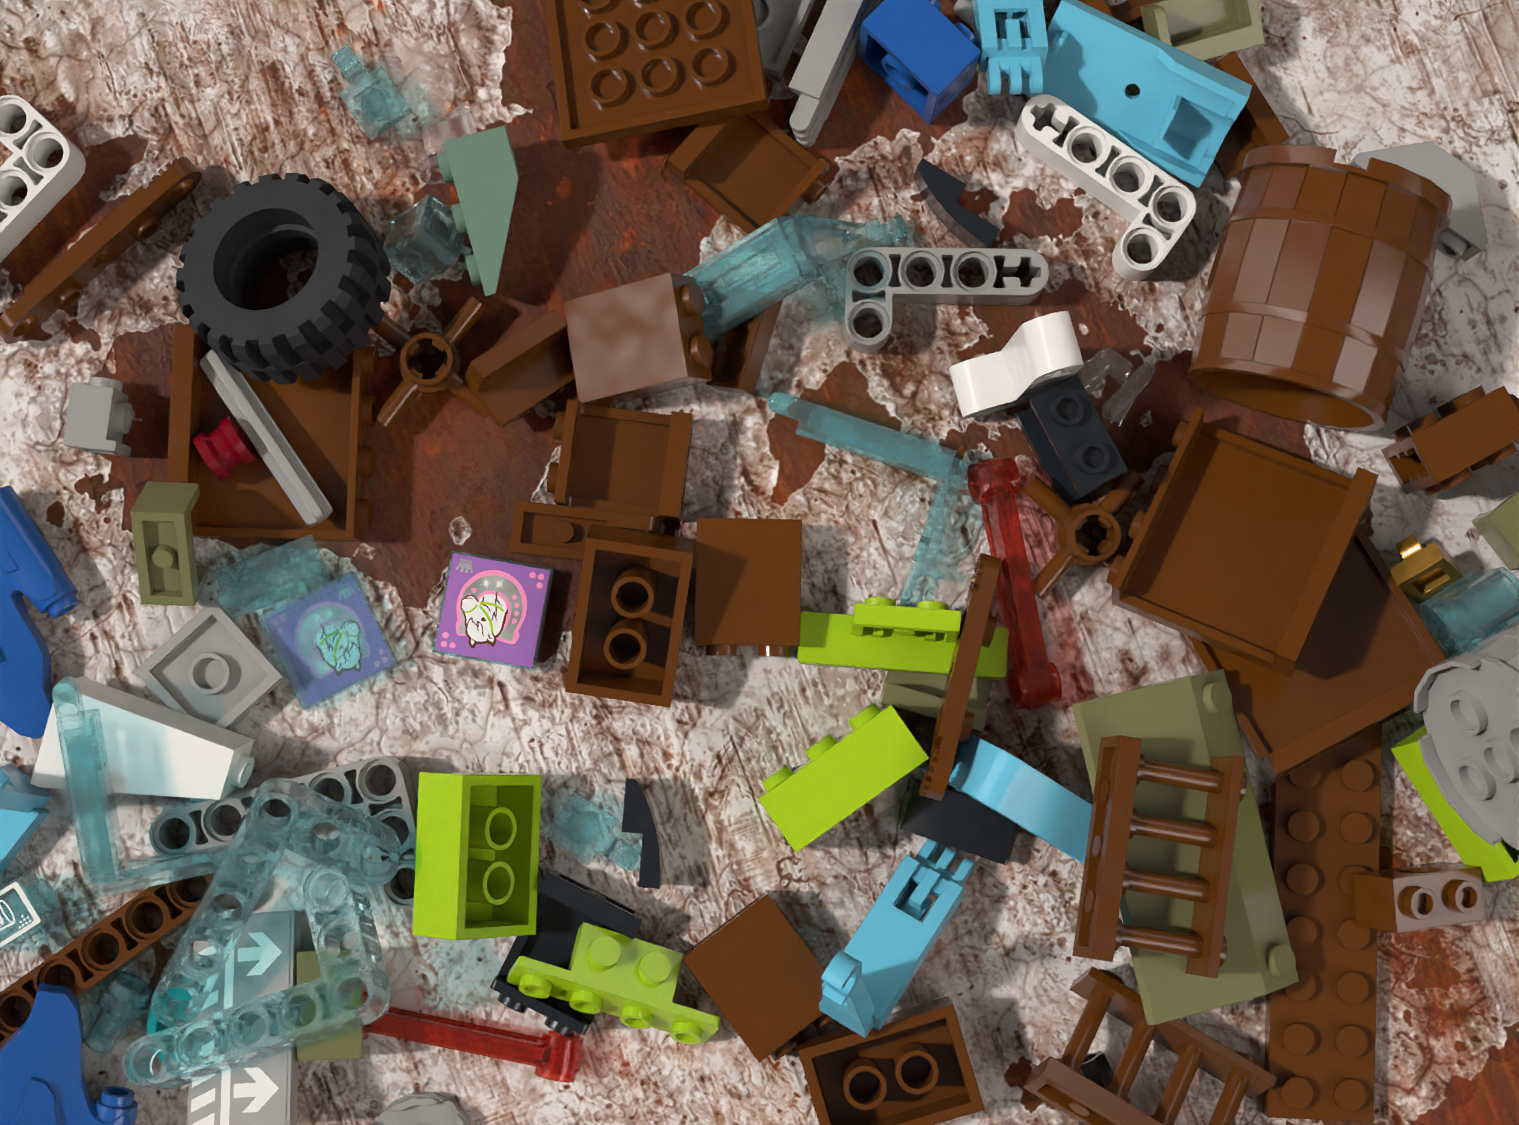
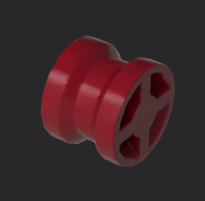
[193,415,258,482]

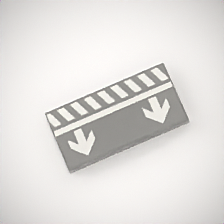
[187,910,301,1125]

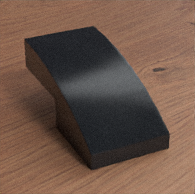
[913,158,1000,248]
[621,777,663,889]
[900,779,1020,865]

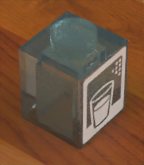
[0,873,62,954]

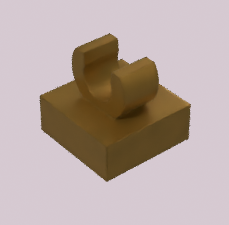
[1389,533,1464,603]

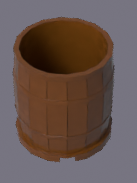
[1186,144,1453,431]

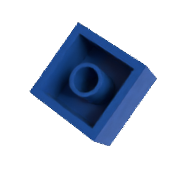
[857,0,982,125]

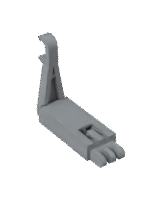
[788,0,880,147]

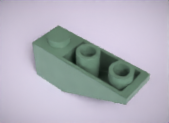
[437,125,520,296]

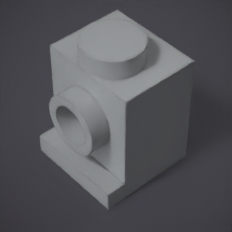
[63,377,133,458]

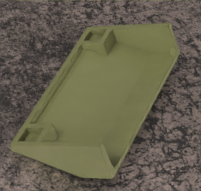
[1072,668,1299,1025]

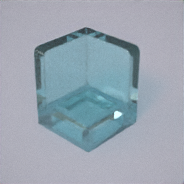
[383,194,466,285]

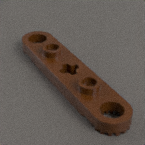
[0,156,202,344]
[919,553,1001,801]

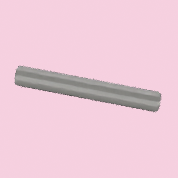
[200,350,333,526]

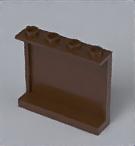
[167,324,379,542]
[1106,406,1379,678]
[1181,514,1456,784]

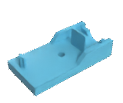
[1021,0,1252,188]

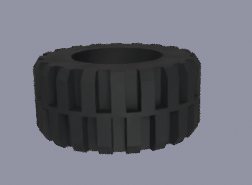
[176,173,392,384]

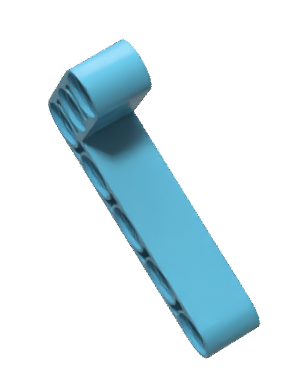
[918,734,1092,865]

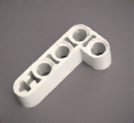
[0,94,86,263]
[1016,94,1196,281]
[949,311,1084,419]

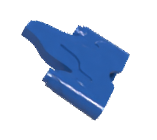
[0,486,80,739]
[0,983,138,1125]

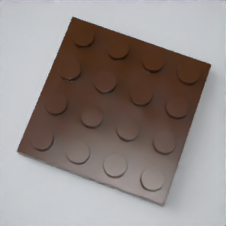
[545,0,769,150]

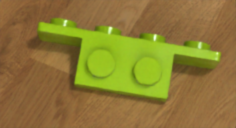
[797,597,1009,680]
[506,922,721,1045]

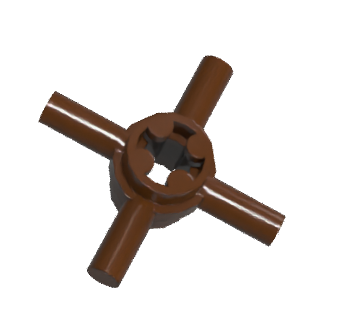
[371,296,489,430]
[1022,469,1145,600]

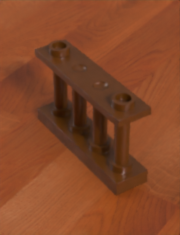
[1072,735,1247,979]
[1024,966,1277,1125]

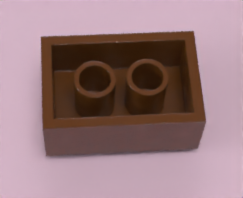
[565,524,696,708]
[797,996,985,1125]

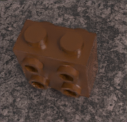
[1381,385,1519,496]

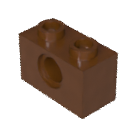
[1352,862,1485,933]

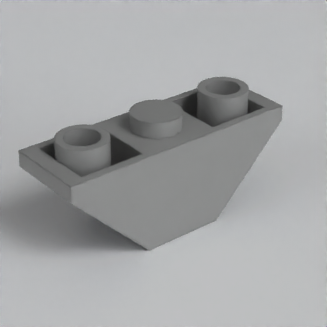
[1347,141,1488,262]

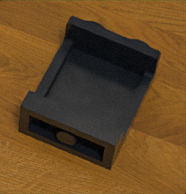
[1015,374,1128,504]
[490,868,645,1037]

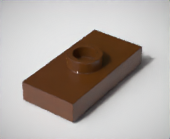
[706,287,784,395]

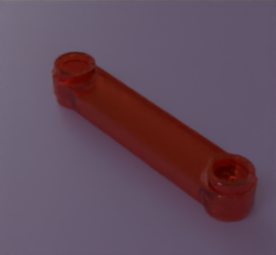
[967,457,1062,711]
[363,991,584,1082]

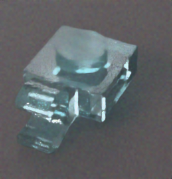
[331,44,413,141]
[545,791,641,871]

